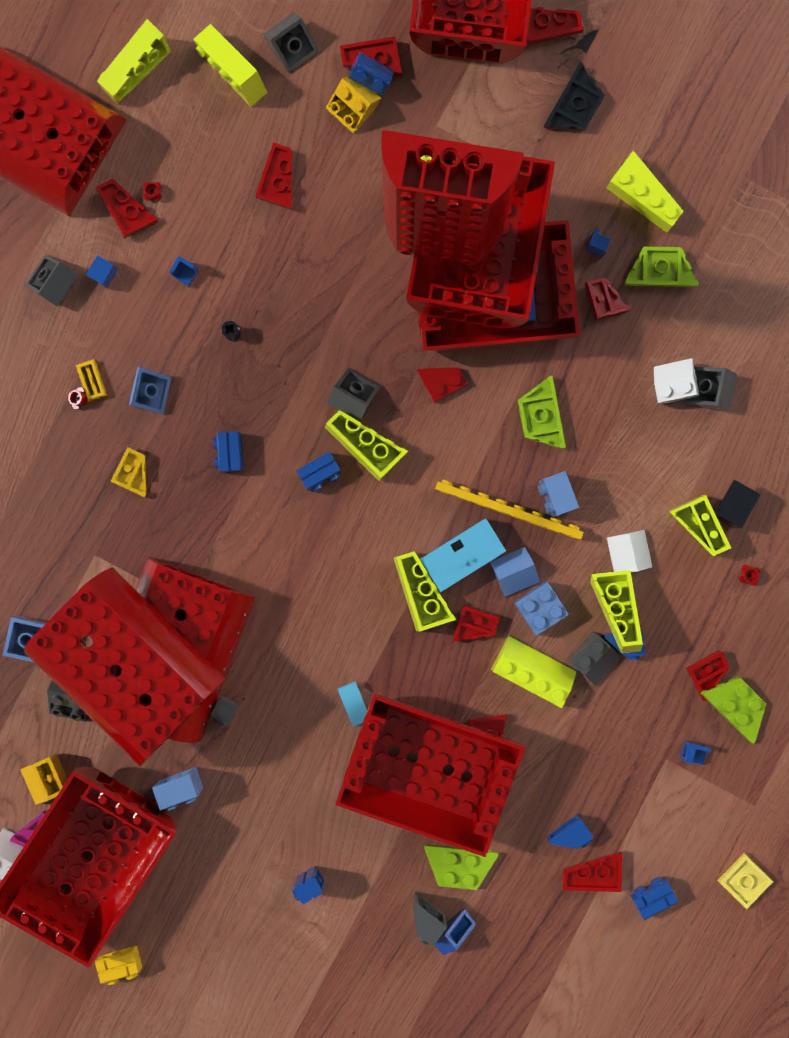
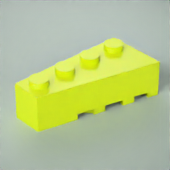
[97,19,171,104]
[194,24,268,107]
[607,151,683,233]
[325,410,408,481]
[394,551,456,632]
[590,570,643,653]

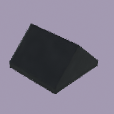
[715,480,761,528]

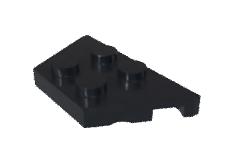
[544,62,605,131]

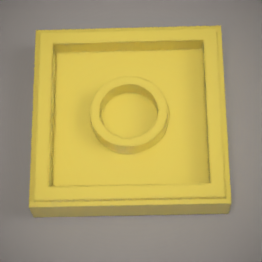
[717,853,773,909]

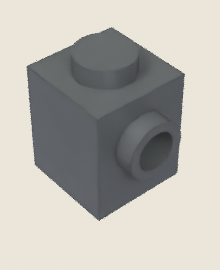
[210,696,240,725]

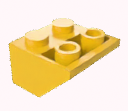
[326,75,382,133]
[20,753,68,805]

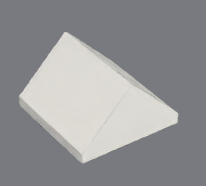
[607,530,652,572]

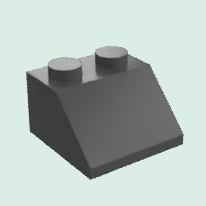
[263,12,319,73]
[25,254,78,306]
[684,367,737,411]
[327,368,381,422]
[567,632,621,686]
[413,892,447,947]

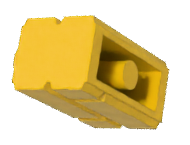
[95,946,142,985]

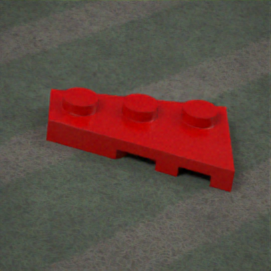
[255,142,292,210]
[96,179,158,239]
[562,851,622,892]

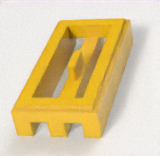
[76,359,107,402]

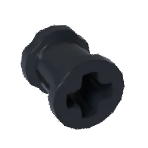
[221,321,241,341]

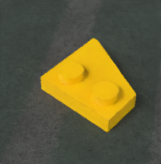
[111,447,146,498]

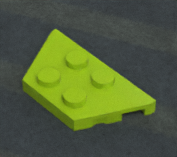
[624,247,699,287]
[517,376,566,449]
[700,677,766,744]
[424,844,499,890]

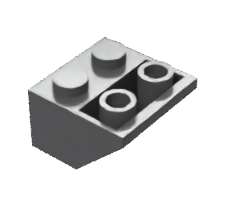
[47,680,88,722]

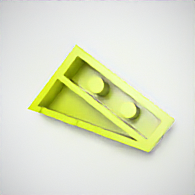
[668,495,731,556]

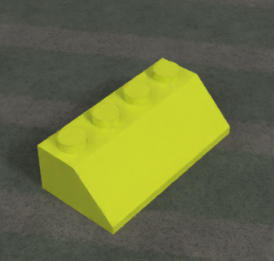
[491,636,576,708]

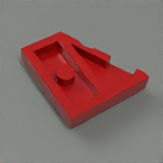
[585,277,631,320]
[417,367,468,403]
[452,606,500,642]
[686,650,730,701]

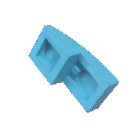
[338,681,367,727]

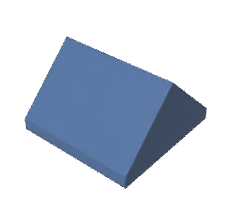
[129,367,172,414]
[490,547,540,597]

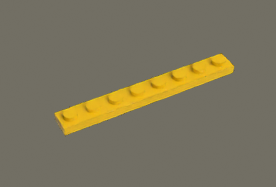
[435,480,584,540]

